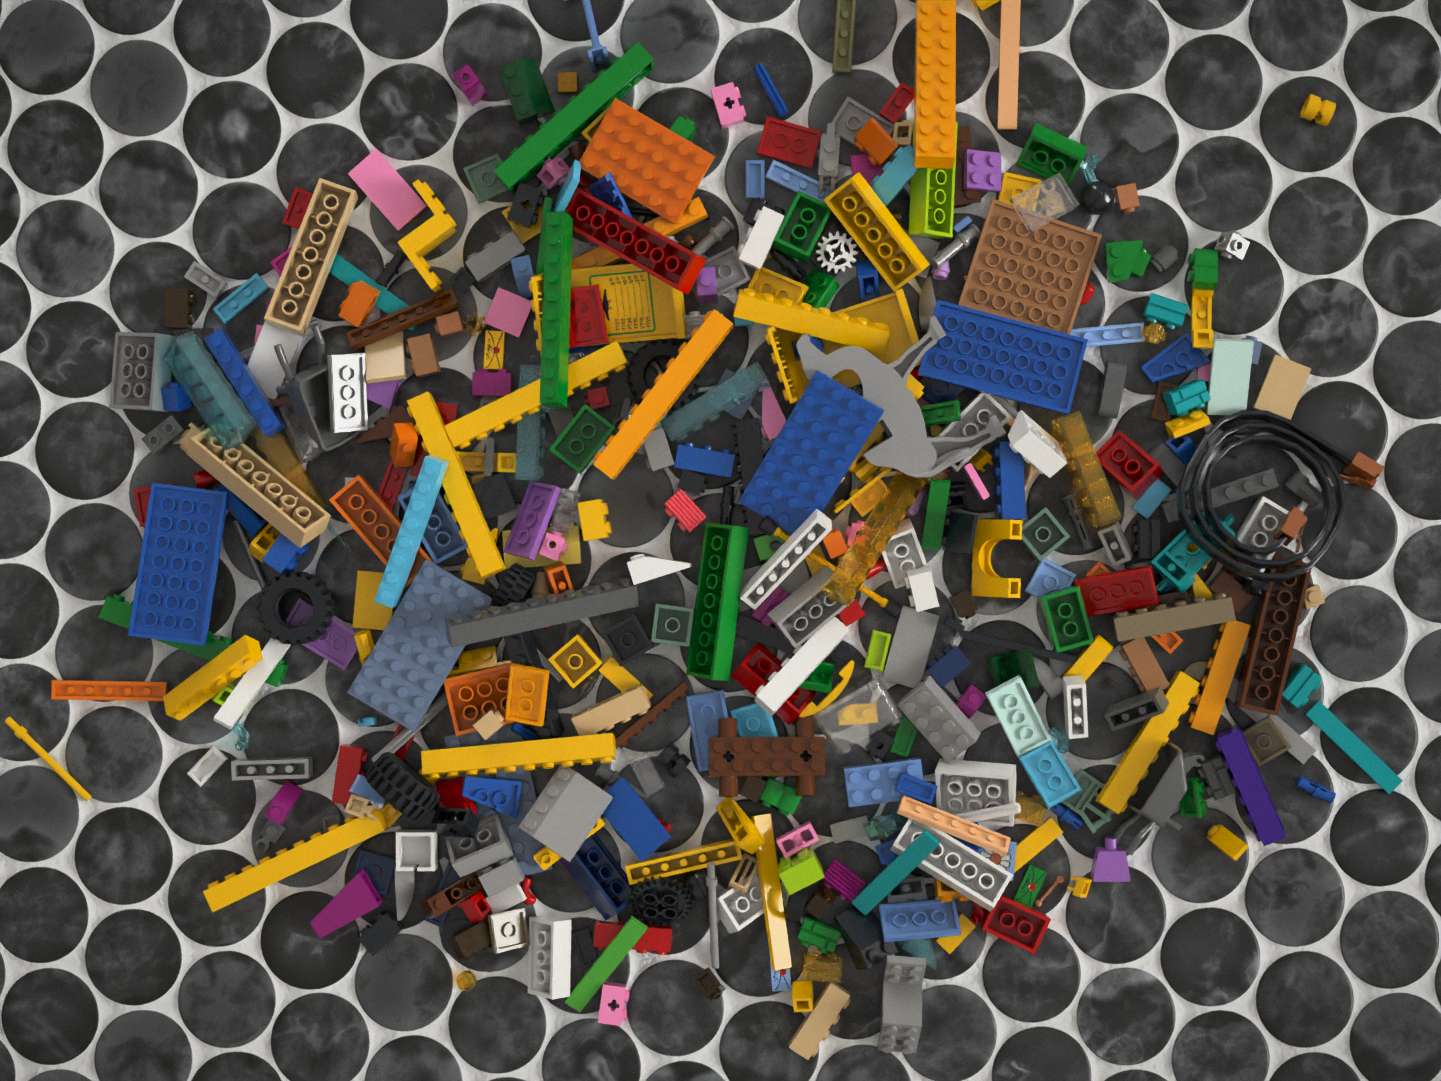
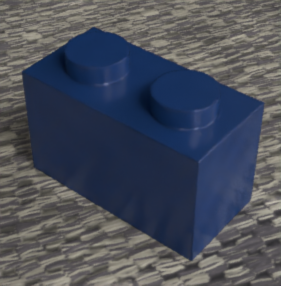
[926,645,971,688]

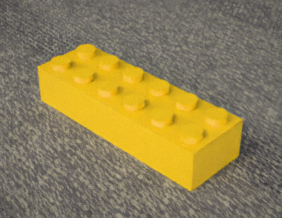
[824,172,930,292]

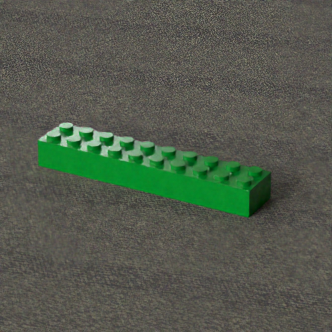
[494,42,655,195]

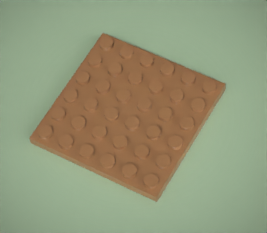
[958,199,1102,335]

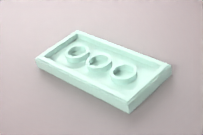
[1206,339,1254,415]
[985,675,1051,758]

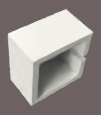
[396,829,438,871]

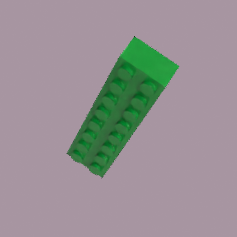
[686,522,749,681]

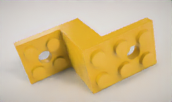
[397,179,457,294]

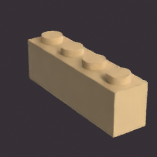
[571,683,651,736]
[788,980,851,1060]

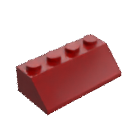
[731,642,817,725]

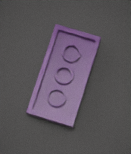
[503,481,561,560]
[285,598,358,671]

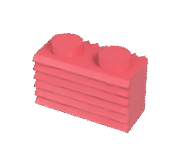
[664,489,707,532]

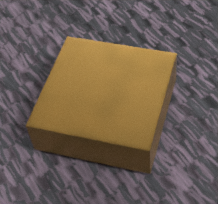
[558,72,578,93]

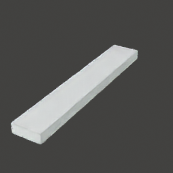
[214,638,291,730]

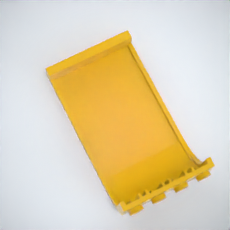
[765,288,922,404]

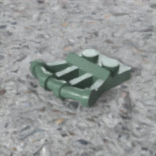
[1062,769,1113,834]

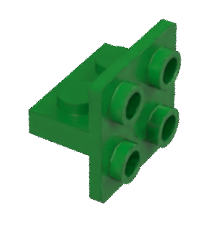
[802,269,840,309]

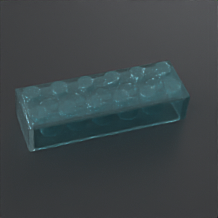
[163,331,256,451]

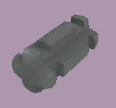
[578,675,597,698]

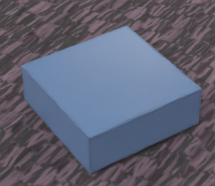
[953,216,972,236]

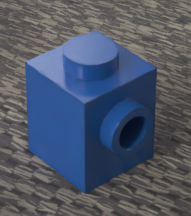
[161,381,192,411]
[1165,435,1196,465]

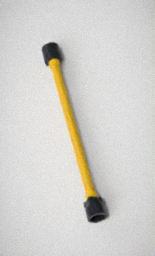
[758,516,903,619]

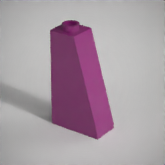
[450,63,488,106]
[310,868,383,938]

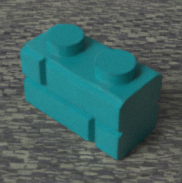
[1142,293,1188,330]
[1162,379,1211,417]
[1282,663,1322,708]

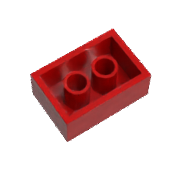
[979,894,1051,954]

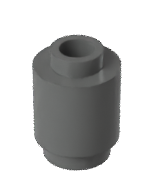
[1149,245,1178,273]

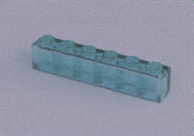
[660,361,772,442]
[515,364,546,481]

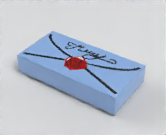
[769,952,792,991]

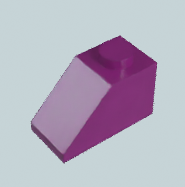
[955,683,987,719]
[263,780,304,825]

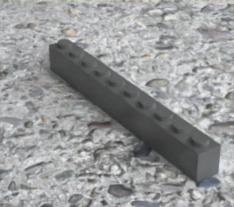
[445,578,639,648]

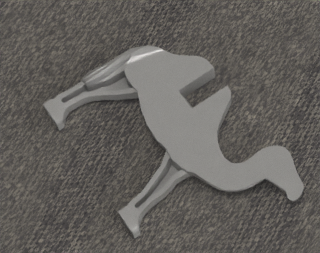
[796,315,1006,478]

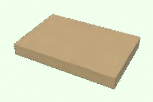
[365,331,406,384]
[1253,354,1311,420]

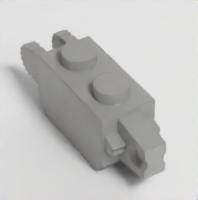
[817,123,840,193]

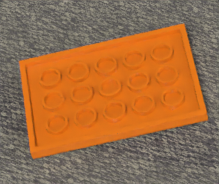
[579,98,715,225]

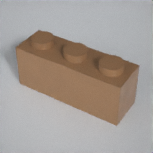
[1119,637,1170,693]

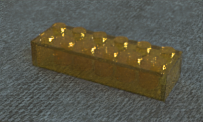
[1051,410,1122,528]

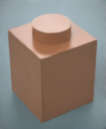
[1113,183,1140,214]
[434,311,465,338]

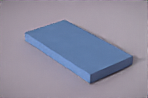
[685,689,733,772]
[878,899,961,942]

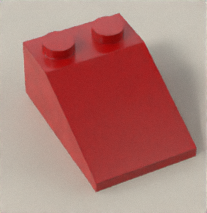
[1092,430,1164,500]

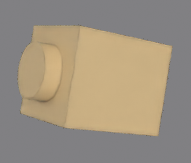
[473,710,505,740]

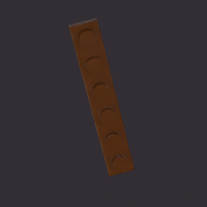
[346,288,460,351]
[615,680,689,749]

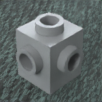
[1214,230,1250,260]

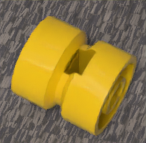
[1300,94,1336,127]

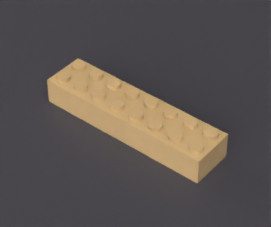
[264,178,358,337]
[186,422,331,548]

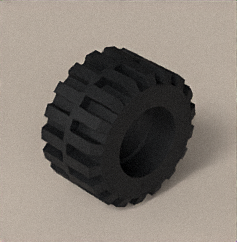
[492,563,536,607]

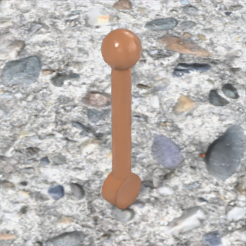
[1034,875,1064,907]

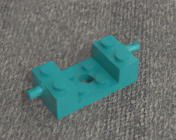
[1151,511,1237,594]

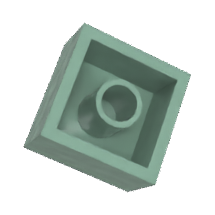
[1020,507,1070,561]
[651,603,695,647]

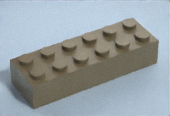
[1112,593,1236,642]

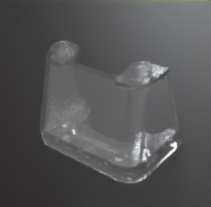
[812,675,903,755]

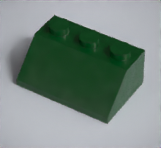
[498,58,555,125]

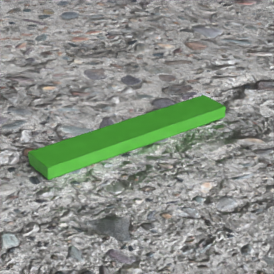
[564,916,647,1013]

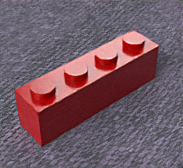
[593,920,672,955]

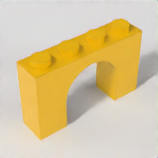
[971,519,1022,598]

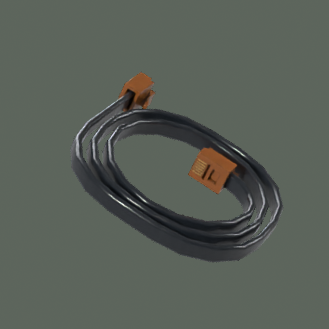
[1176,410,1384,582]

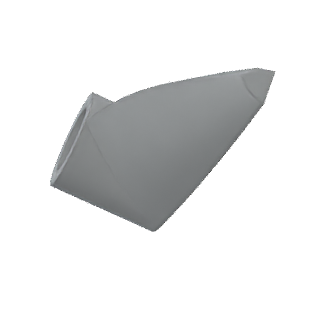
[919,276,936,333]
[1033,656,1063,700]
[394,867,415,921]

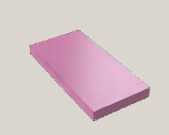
[348,149,428,232]

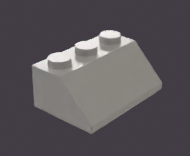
[445,813,513,878]

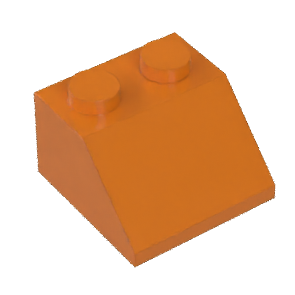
[854,117,899,168]

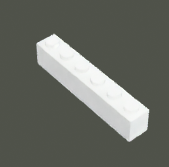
[740,509,832,610]
[754,617,850,716]

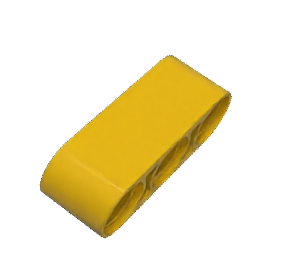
[1062,634,1113,681]

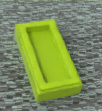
[864,630,891,671]

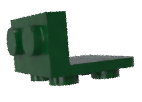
[987,649,1039,689]

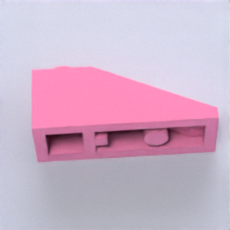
[760,378,786,441]

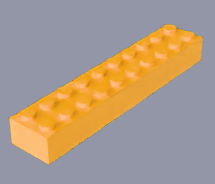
[914,0,956,169]
[593,309,733,480]

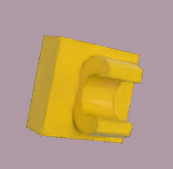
[968,448,993,472]
[1067,876,1092,898]

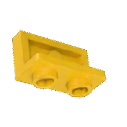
[1165,409,1211,439]

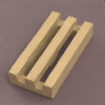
[728,853,758,895]

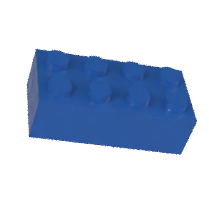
[992,441,1026,520]

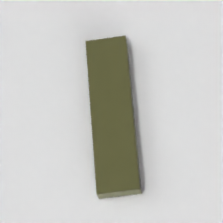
[832,0,856,74]

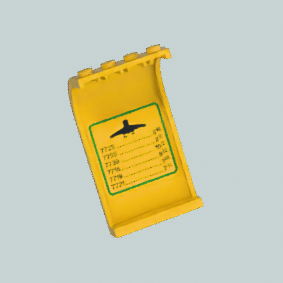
[529,263,688,355]

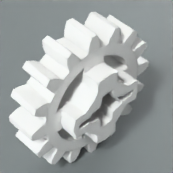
[816,231,858,274]

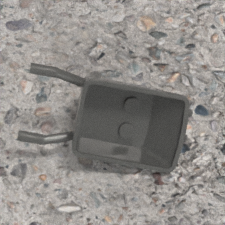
[274,325,362,453]
[1112,742,1205,855]

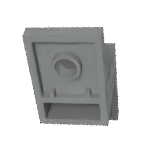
[877,955,926,1054]

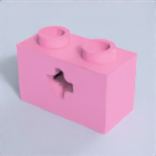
[711,82,746,129]
[776,820,819,858]
[598,981,630,1026]

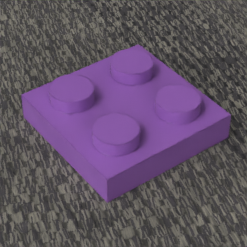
[964,149,1001,192]

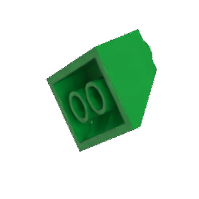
[1016,123,1088,188]

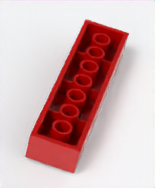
[565,188,707,294]

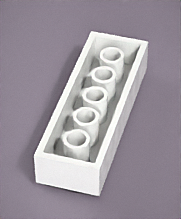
[890,818,1013,912]

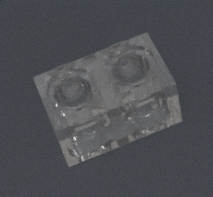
[549,488,580,534]

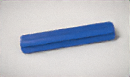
[754,64,788,117]

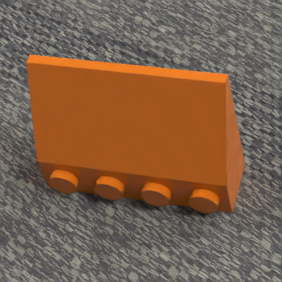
[444,663,514,736]

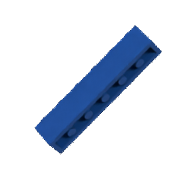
[204,328,287,438]

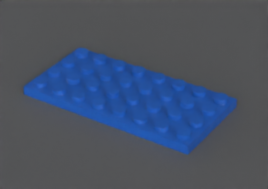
[918,300,1088,415]
[738,370,885,534]
[128,483,228,646]

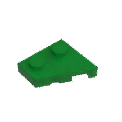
[1104,240,1143,282]

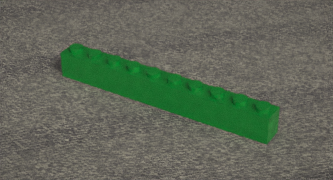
[540,211,573,408]
[98,594,289,687]

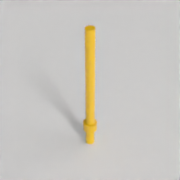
[4,717,92,802]

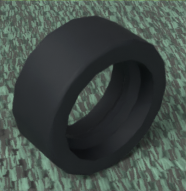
[784,886,808,921]

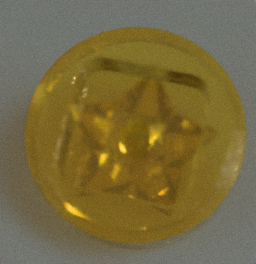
[456,971,476,991]

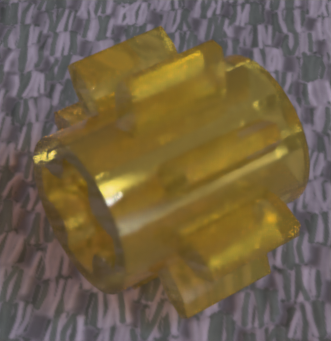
[462,312,487,337]
[1141,322,1167,345]

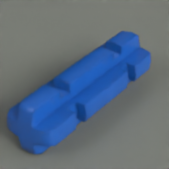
[511,722,539,741]

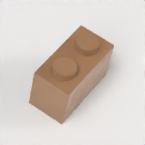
[405,334,441,378]

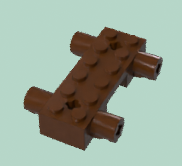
[708,718,826,797]

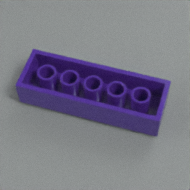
[1215,724,1286,846]

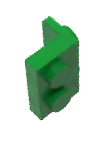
[799,662,835,693]
[1179,777,1208,818]

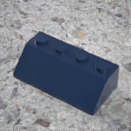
[559,833,634,921]

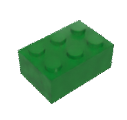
[772,191,832,264]
[549,404,616,475]
[1037,585,1094,653]

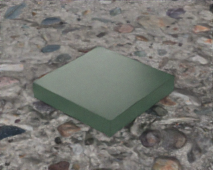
[463,153,509,204]

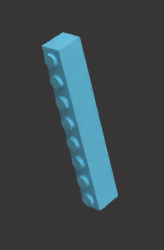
[374,455,449,608]

